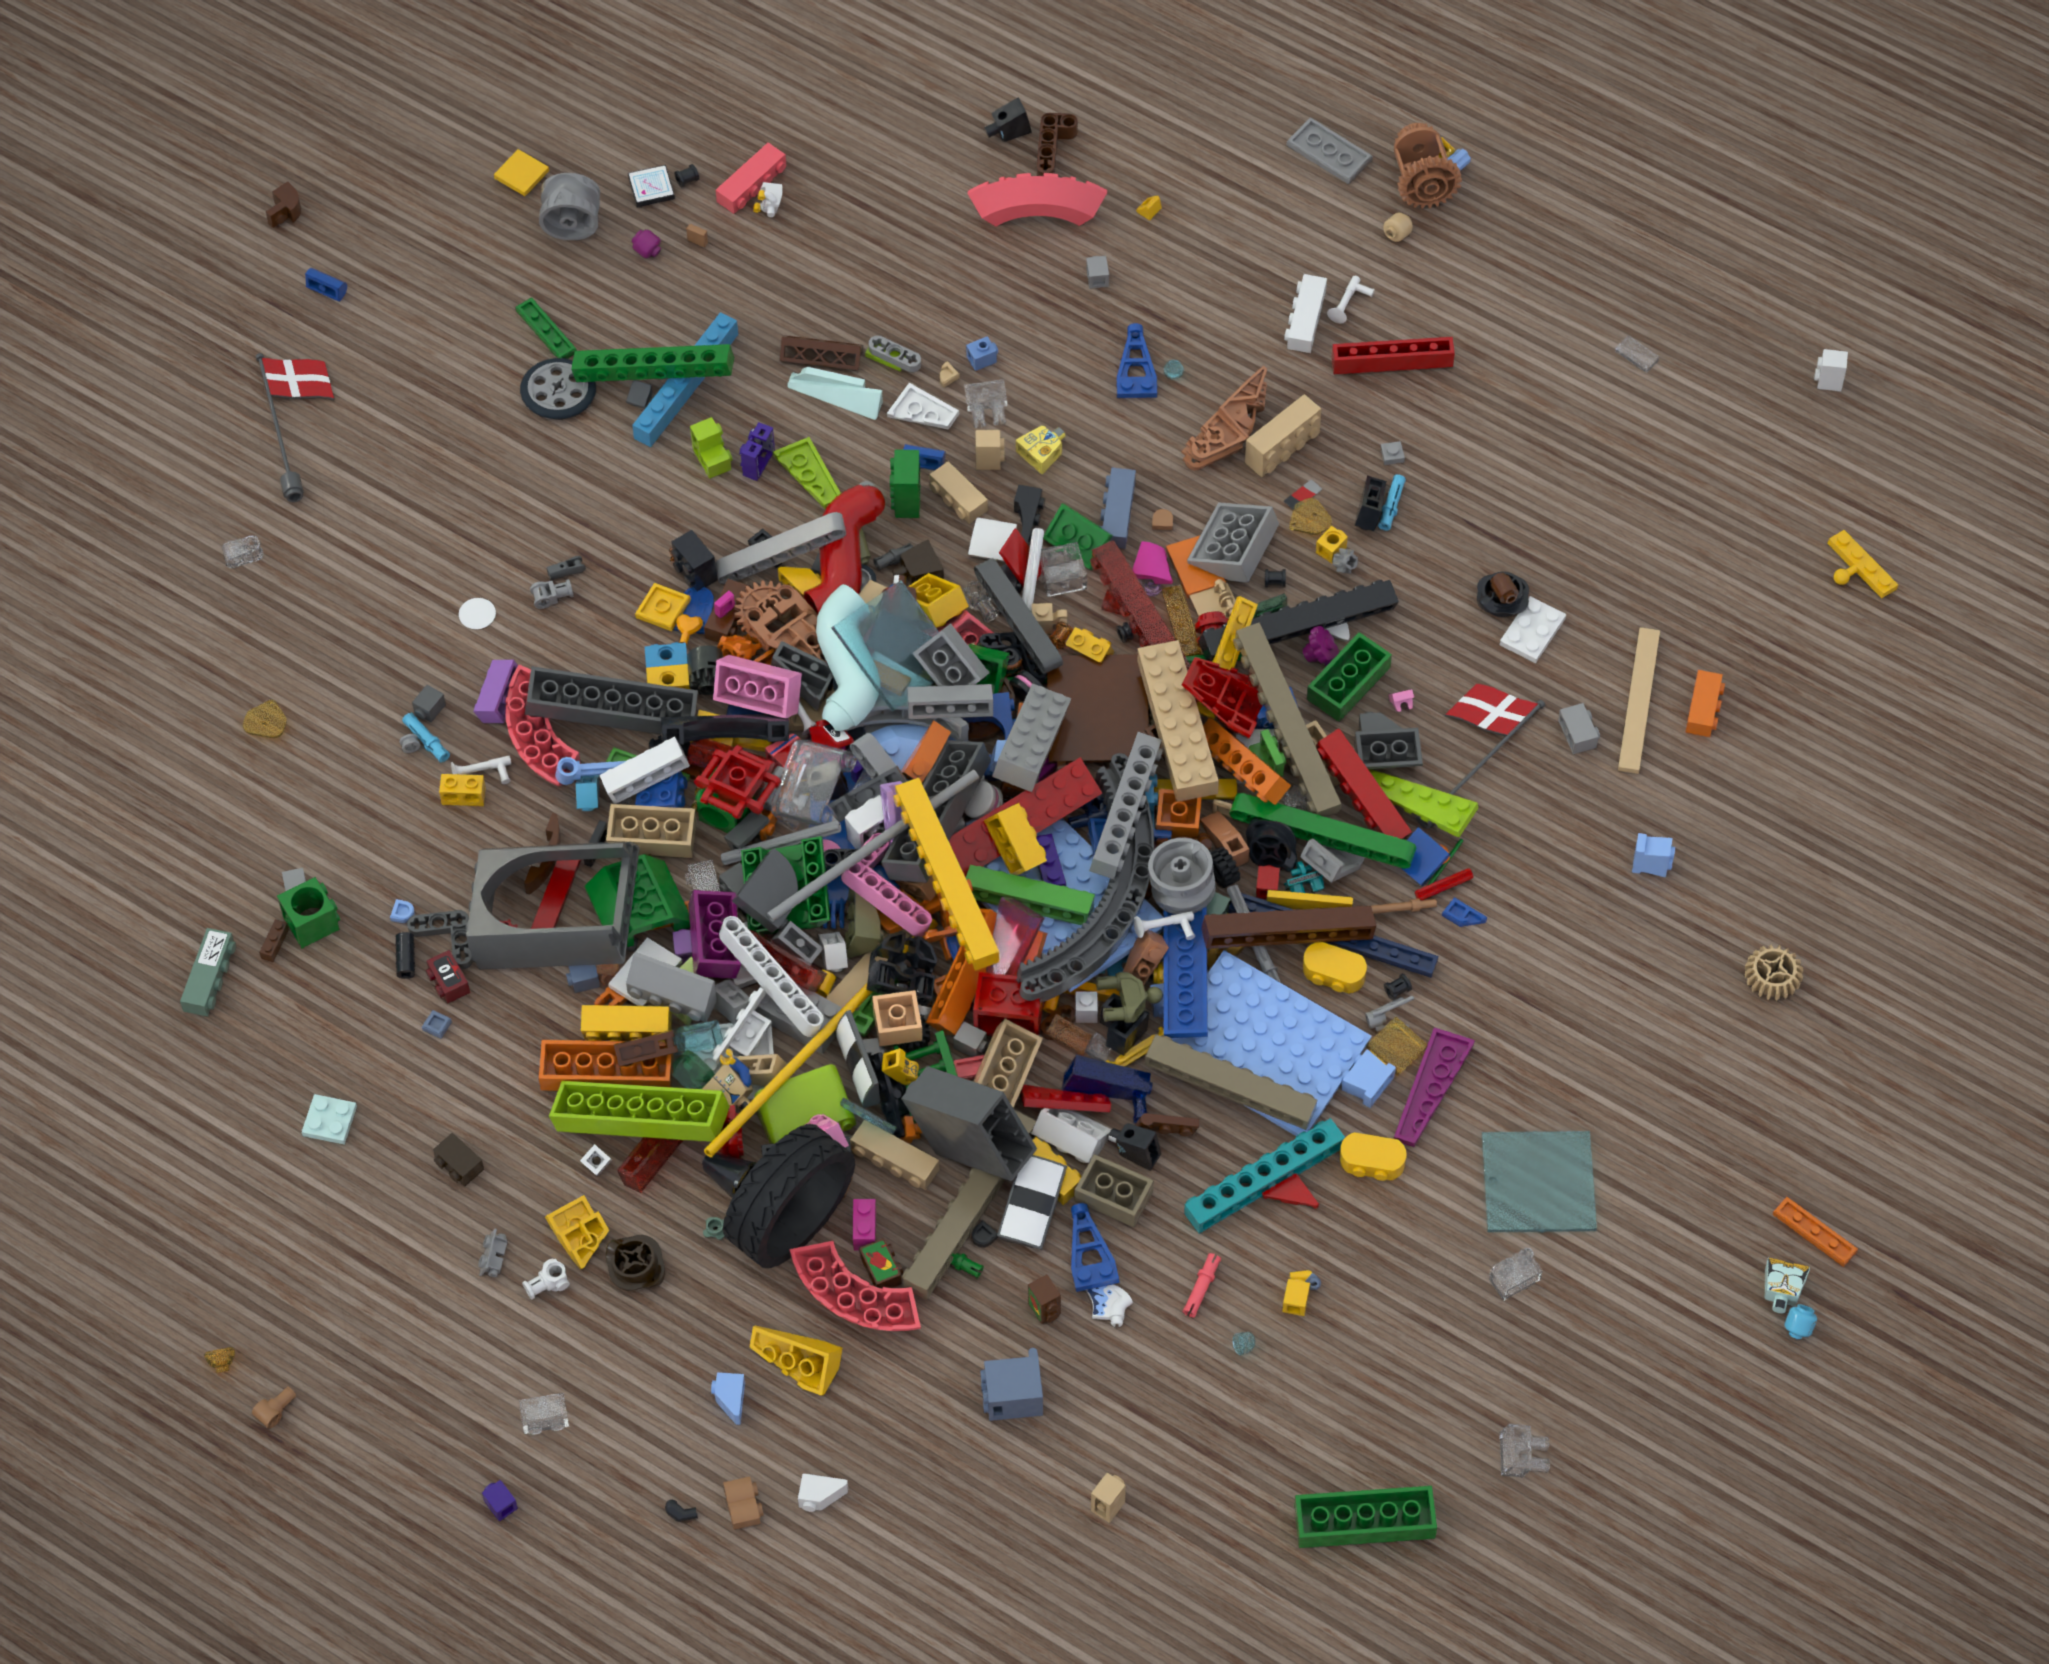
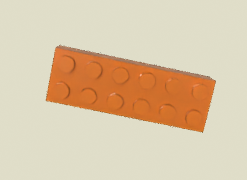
[539,1040,674,1091]

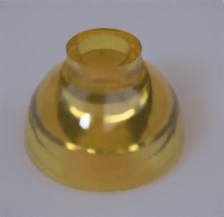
[204,1347,235,1373]

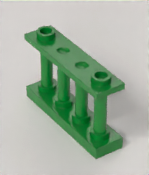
[894,1030,958,1124]

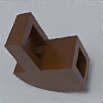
[266,182,301,228]

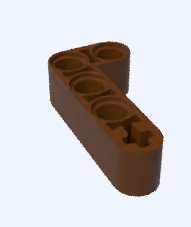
[1037,113,1078,176]

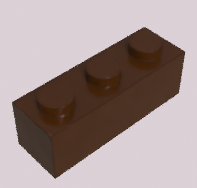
[259,919,289,962]

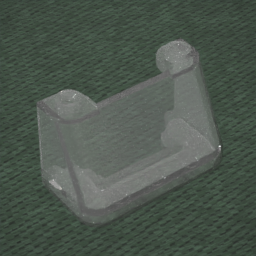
[771,739,857,831]

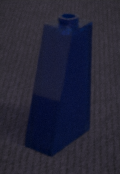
[1062,1055,1153,1101]

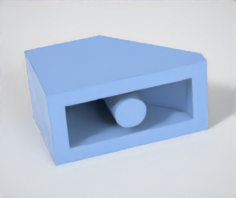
[711,1372,745,1425]

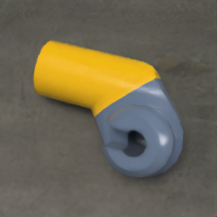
[1289,1270,1321,1290]

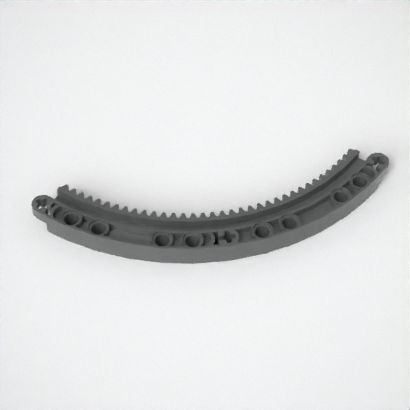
[1016,753,1154,1002]

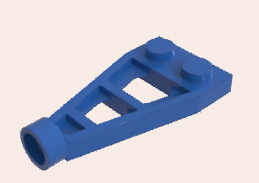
[1117,323,1157,398]
[1071,1203,1120,1292]

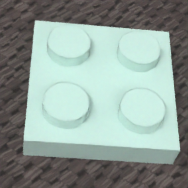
[302,1094,357,1145]

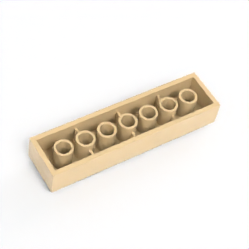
[1137,640,1219,802]

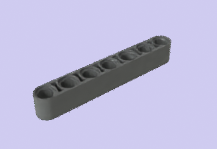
[974,558,1063,674]

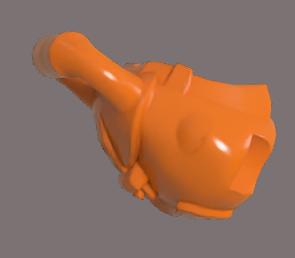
[717,634,762,660]

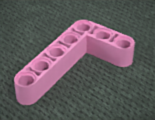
[841,833,932,937]

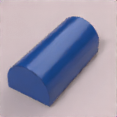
[305,268,347,302]
[903,444,946,470]

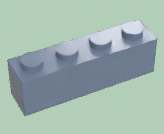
[1100,468,1136,549]

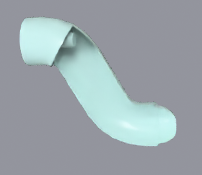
[816,584,879,731]

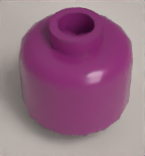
[631,229,662,259]

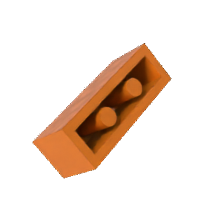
[1685,670,1725,737]

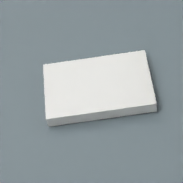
[608,937,682,1006]

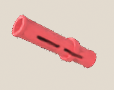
[1182,1253,1221,1318]

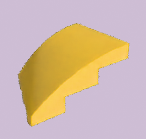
[545,1195,609,1270]

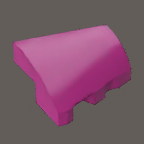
[1131,541,1173,584]

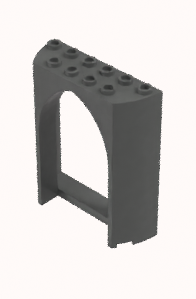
[466,841,640,970]

